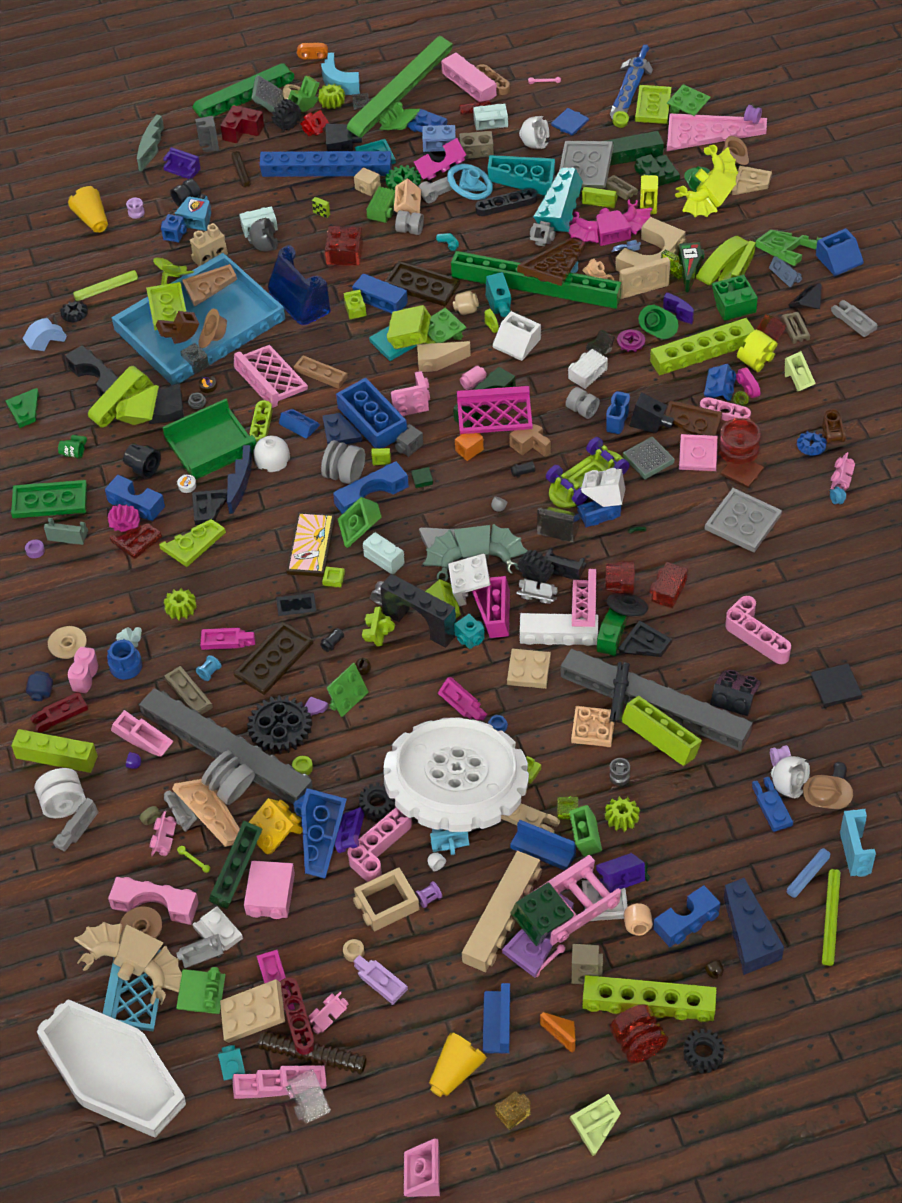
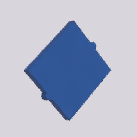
[551,108,589,136]

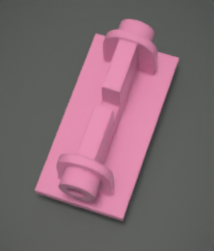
[831,452,855,491]
[150,811,176,856]
[308,992,348,1035]

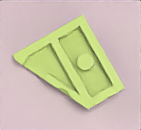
[570,1094,621,1156]

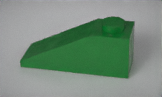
[597,608,628,656]

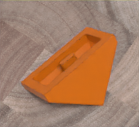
[540,1012,575,1053]

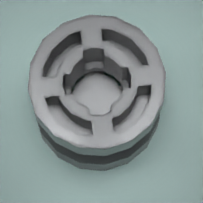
[610,758,630,786]

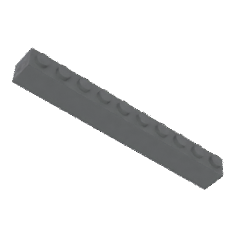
[561,649,752,752]
[139,688,313,805]

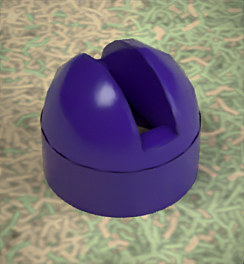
[126,752,141,769]

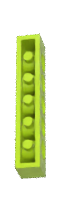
[650,318,754,376]
[583,975,716,1022]

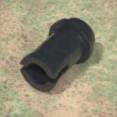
[511,461,535,478]
[320,628,344,652]

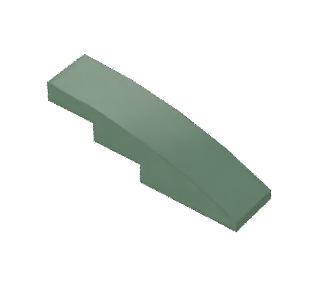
[137,114,164,171]

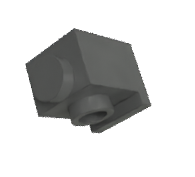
[395,424,423,457]

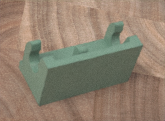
[44,518,88,545]

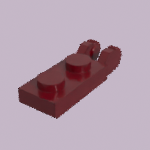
[30,692,88,733]

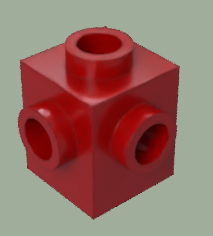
[300,110,329,136]

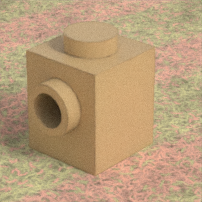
[354,167,381,196]

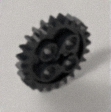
[247,695,312,754]

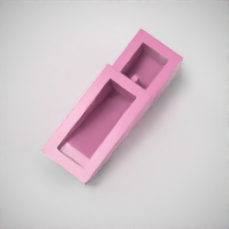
[111,710,174,757]

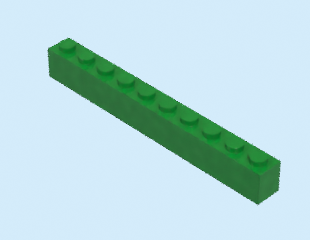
[451,251,622,309]

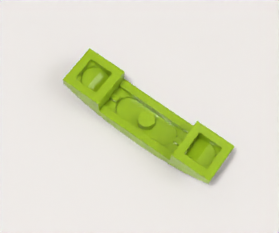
[696,236,748,286]

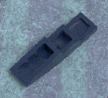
[227,445,252,514]

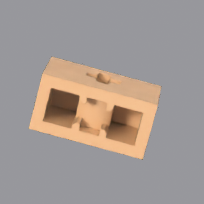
[394,178,421,214]

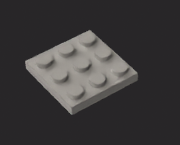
[559,141,614,188]
[705,488,782,552]

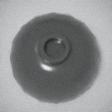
[248,217,278,252]

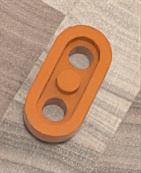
[297,43,328,60]

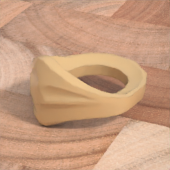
[282,84,301,99]

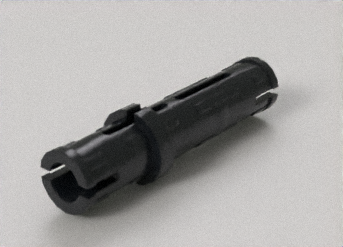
[609,662,630,723]

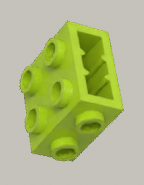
[387,305,431,349]

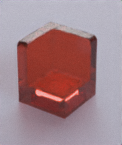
[757,314,787,341]

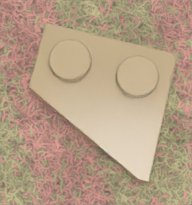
[732,166,772,195]

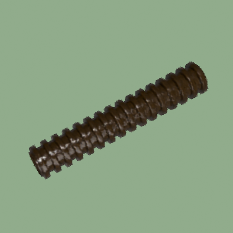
[258,1030,367,1075]

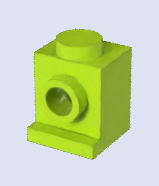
[343,290,366,319]

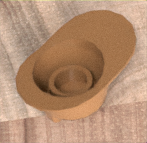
[722,136,749,165]
[199,309,227,348]
[803,775,853,809]

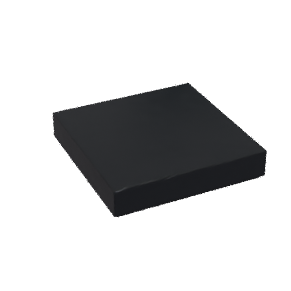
[810,664,862,708]

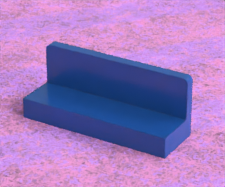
[510,820,576,871]
[483,983,510,1053]

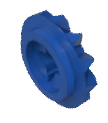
[797,431,826,455]

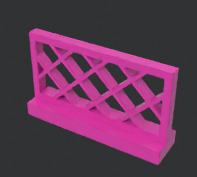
[457,386,533,434]

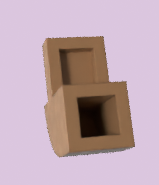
[509,424,551,457]

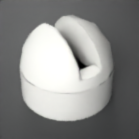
[428,853,446,871]

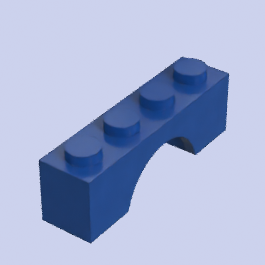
[333,461,409,514]

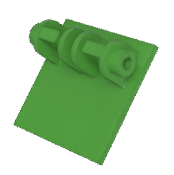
[667,84,711,116]
[379,101,420,130]
[428,308,466,343]
[327,663,368,717]
[176,967,225,1014]

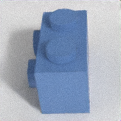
[423,125,456,152]

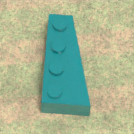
[488,155,555,195]
[533,167,583,232]

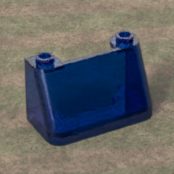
[268,244,331,325]

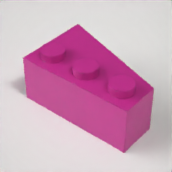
[472,576,510,638]

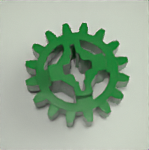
[386,165,421,190]

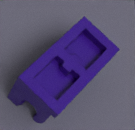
[163,147,201,179]
[596,853,645,893]

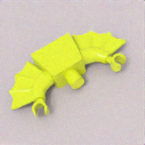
[675,145,738,217]

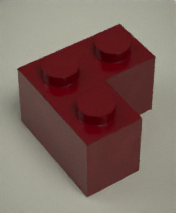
[220,105,264,143]

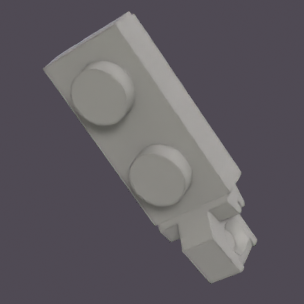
[53,798,99,851]

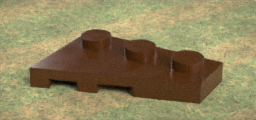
[665,401,722,436]

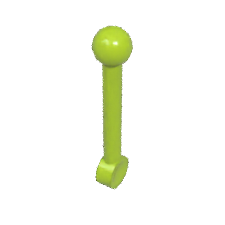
[177,846,211,873]

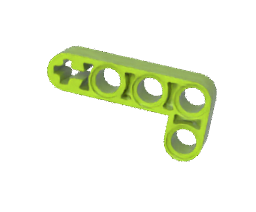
[88,366,154,427]

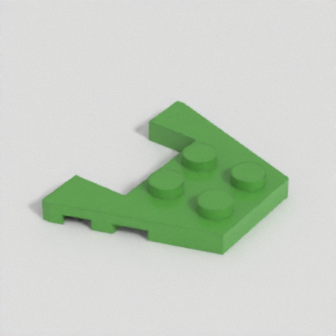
[755,230,822,266]

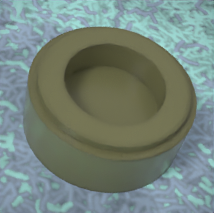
[140,806,161,825]

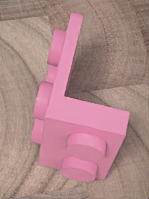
[391,371,430,416]

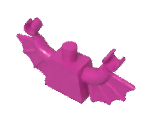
[568,199,652,246]

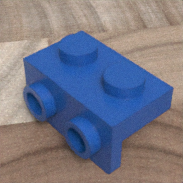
[704,364,736,401]
[577,501,621,527]

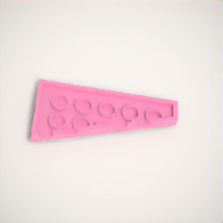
[667,114,767,151]

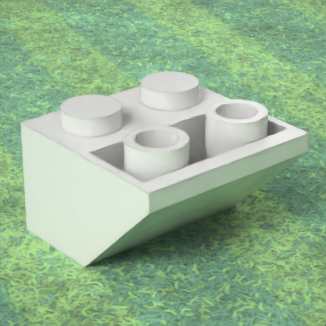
[493,311,541,361]
[581,468,625,507]

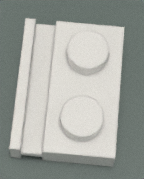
[193,906,243,956]

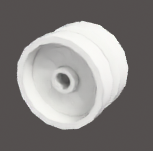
[34,768,86,818]

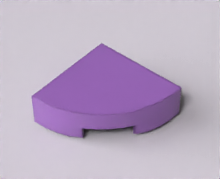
[304,697,329,716]

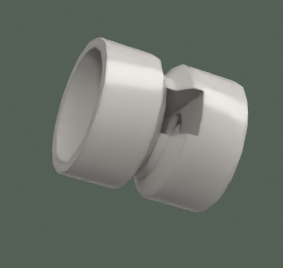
[395,210,424,235]
[566,387,600,419]

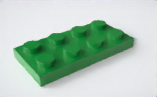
[11,480,87,518]

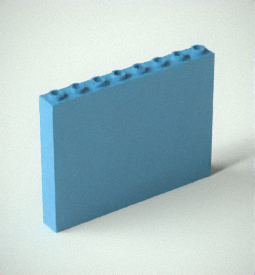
[112,253,285,385]

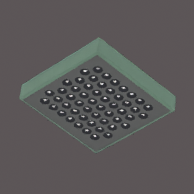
[252,75,283,112]
[623,437,675,479]

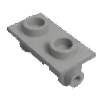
[516,579,558,604]
[164,791,197,831]
[177,934,224,968]

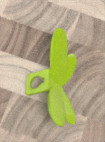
[153,258,194,285]

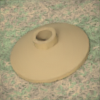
[48,626,87,659]

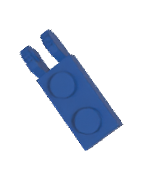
[752,777,793,832]

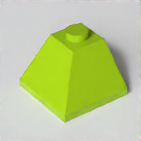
[116,385,159,425]

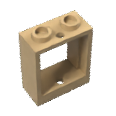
[353,867,419,932]

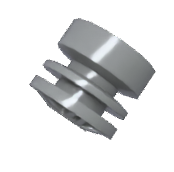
[321,440,365,484]
[201,750,256,805]

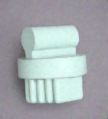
[116,627,142,648]

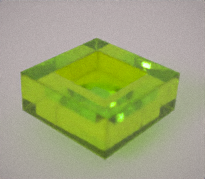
[557,797,578,819]

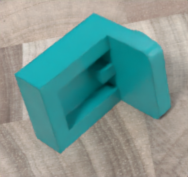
[218,1045,245,1080]

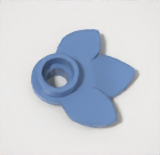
[611,240,641,252]

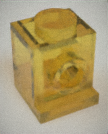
[495,1091,531,1130]

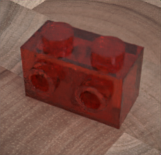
[650,562,688,609]

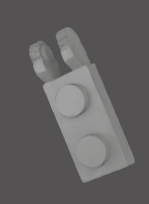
[831,300,877,337]

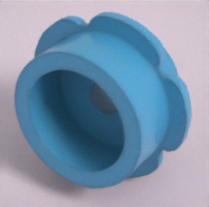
[830,486,846,504]

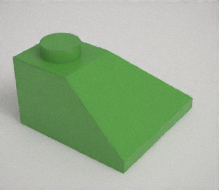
[338,497,381,548]

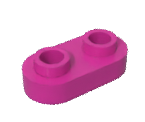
[736,367,760,398]

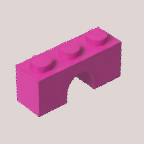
[414,138,466,180]

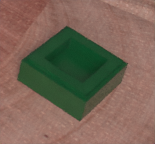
[411,467,433,488]

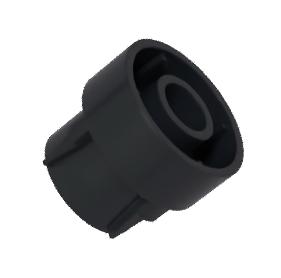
[123,443,161,479]

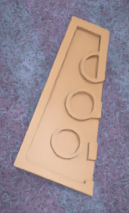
[172,779,240,847]

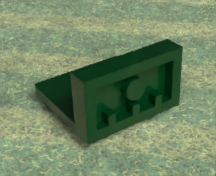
[510,882,574,946]

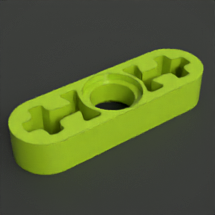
[250,400,273,443]

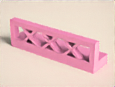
[572,569,596,627]

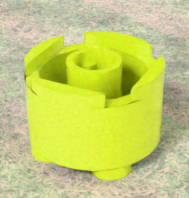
[737,329,778,372]

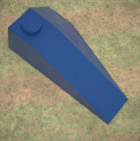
[301,788,347,879]

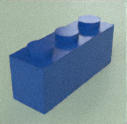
[352,273,408,314]

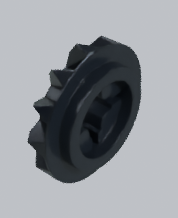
[60,300,88,322]

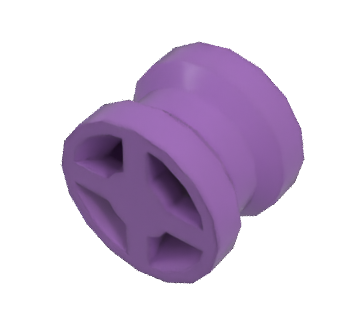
[744,105,762,124]

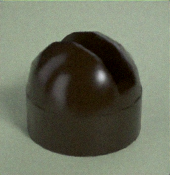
[355,658,371,675]
[705,960,724,979]

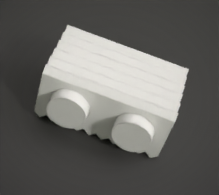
[568,349,608,389]

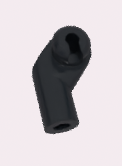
[832,762,847,779]

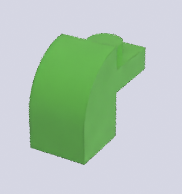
[288,76,320,112]

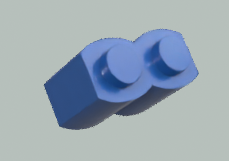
[606,391,630,434]

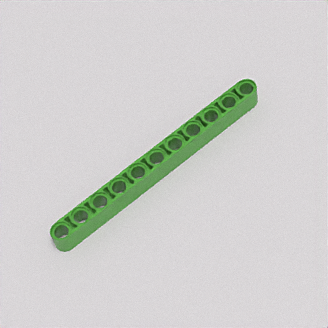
[347,35,453,138]

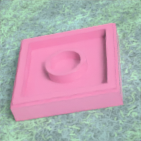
[679,434,718,471]

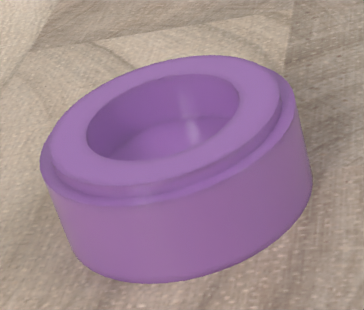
[25,540,45,558]

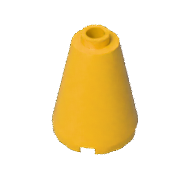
[68,186,108,233]
[429,1033,487,1097]

